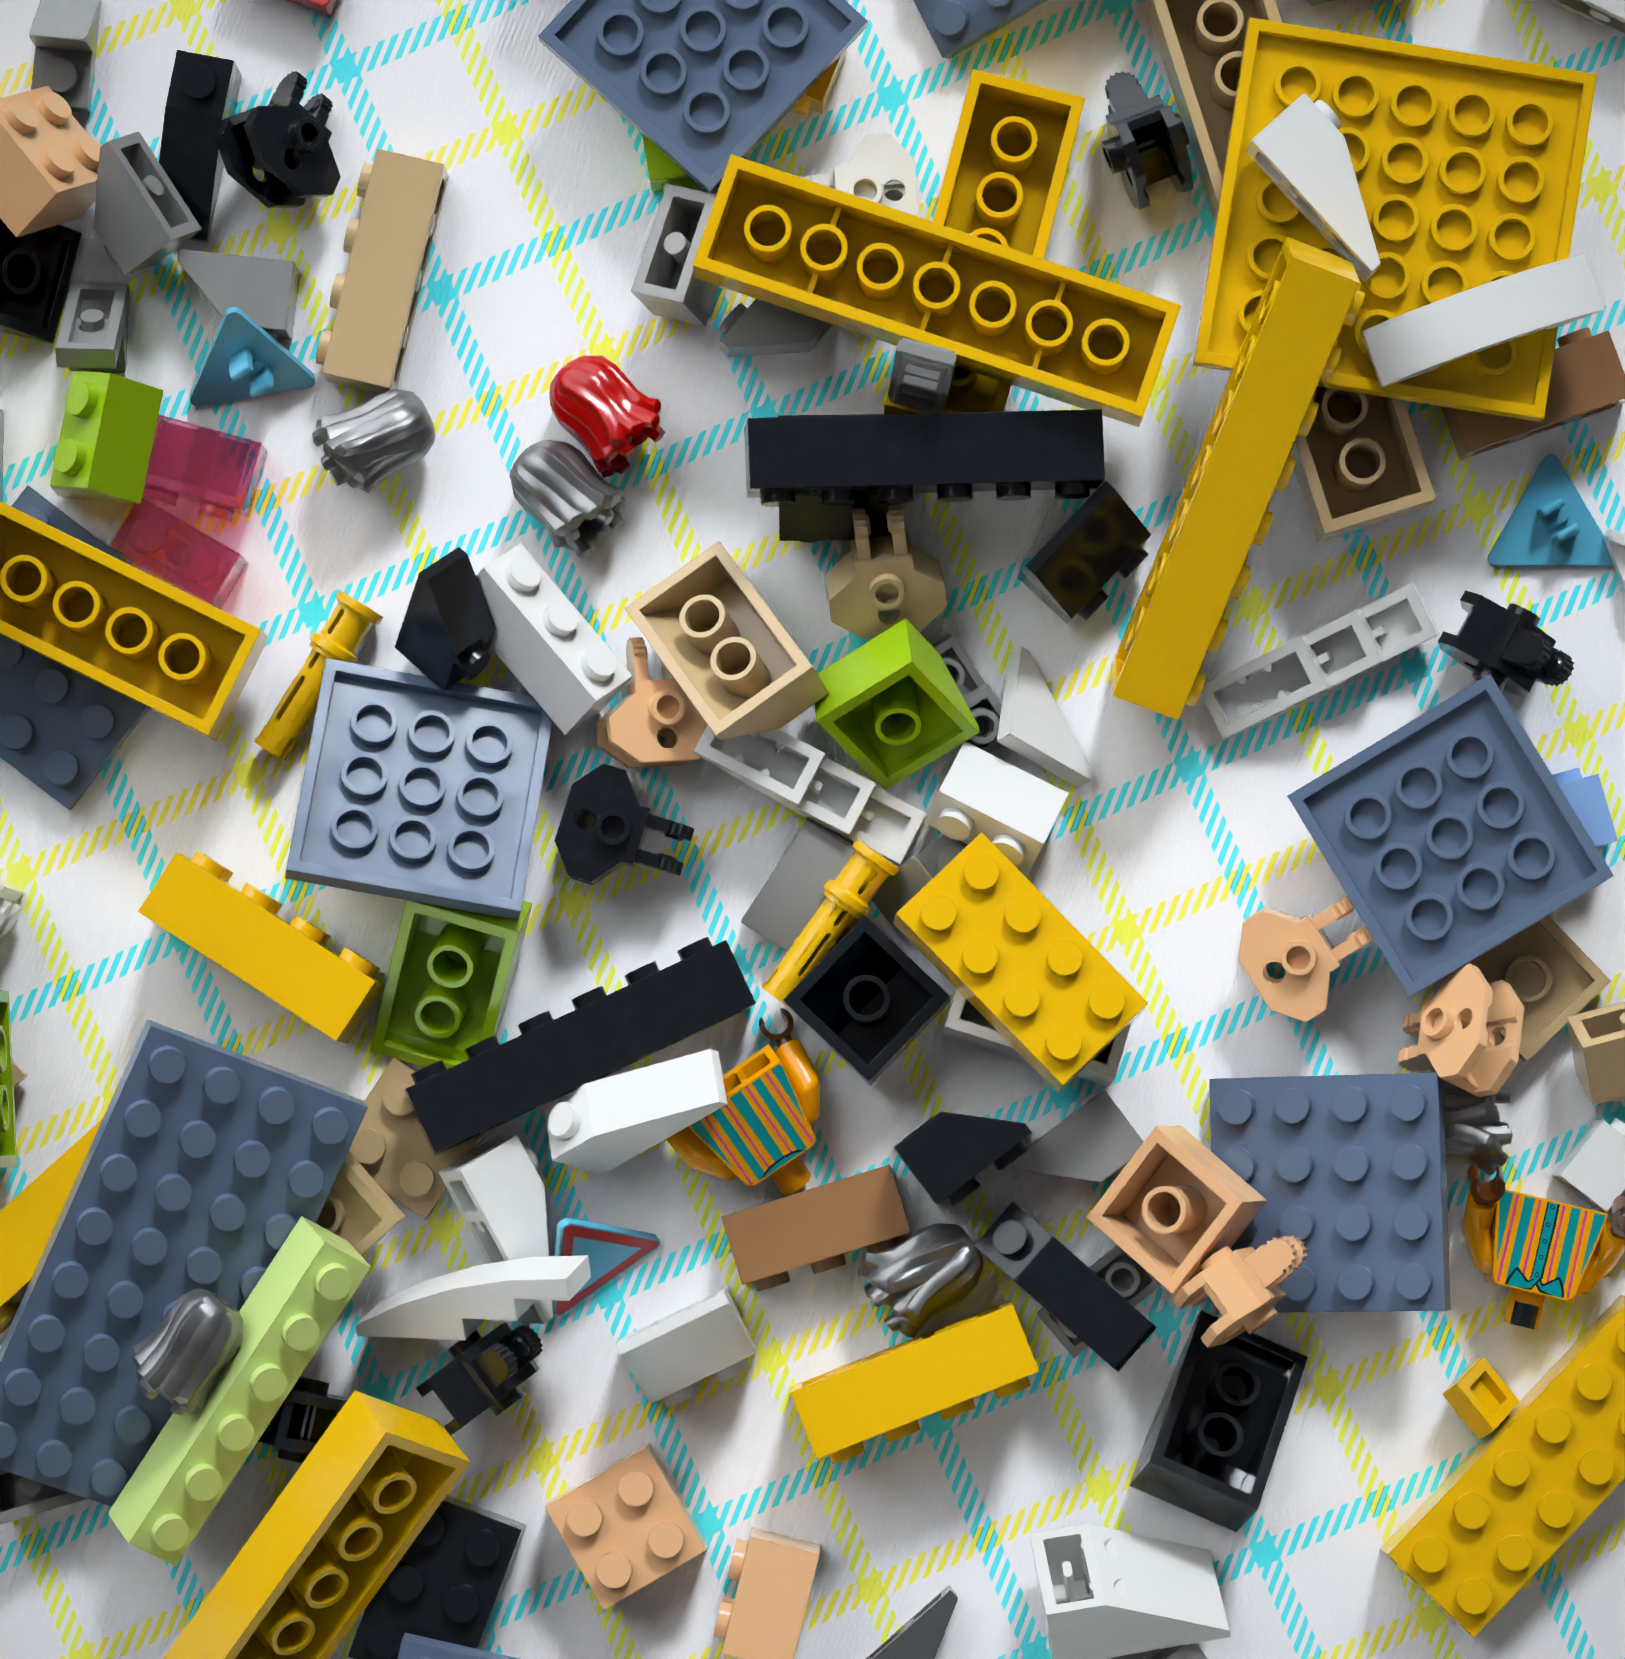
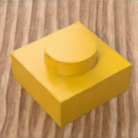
[1442,1356,1520,1440]

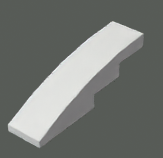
[1201,582,1441,740]
[694,725,927,867]
[355,1255,591,1341]

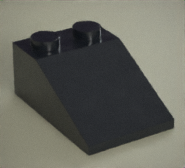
[1129,1310,1308,1532]

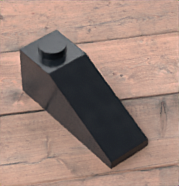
[159,50,242,243]
[974,1201,1157,1372]

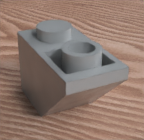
[719,299,833,358]

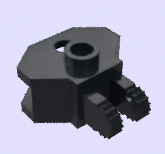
[214,71,341,208]
[1101,71,1193,210]
[1438,590,1574,697]
[554,763,694,885]
[416,1322,543,1436]
[258,1376,349,1463]

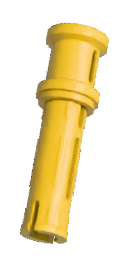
[254,590,384,761]
[761,839,900,1007]

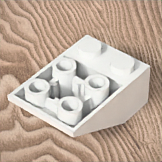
[1030,1524,1230,1659]

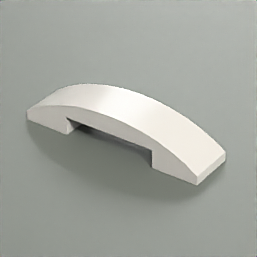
[1361,254,1604,388]

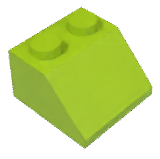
[50,371,164,504]
[814,618,980,790]

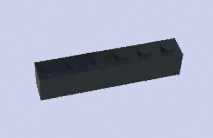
[744,409,1105,507]
[404,937,756,1156]

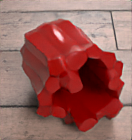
[549,355,666,478]

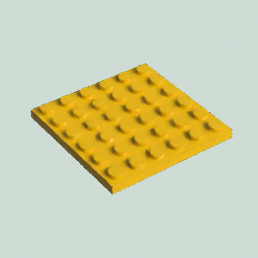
[1193,17,1597,422]

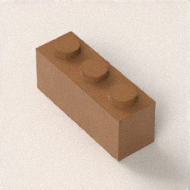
[1441,327,1625,461]
[721,1164,911,1292]

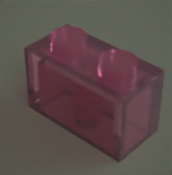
[142,415,268,522]
[110,497,249,610]

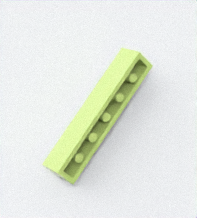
[107,1216,371,1566]

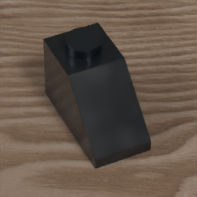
[394,547,496,691]

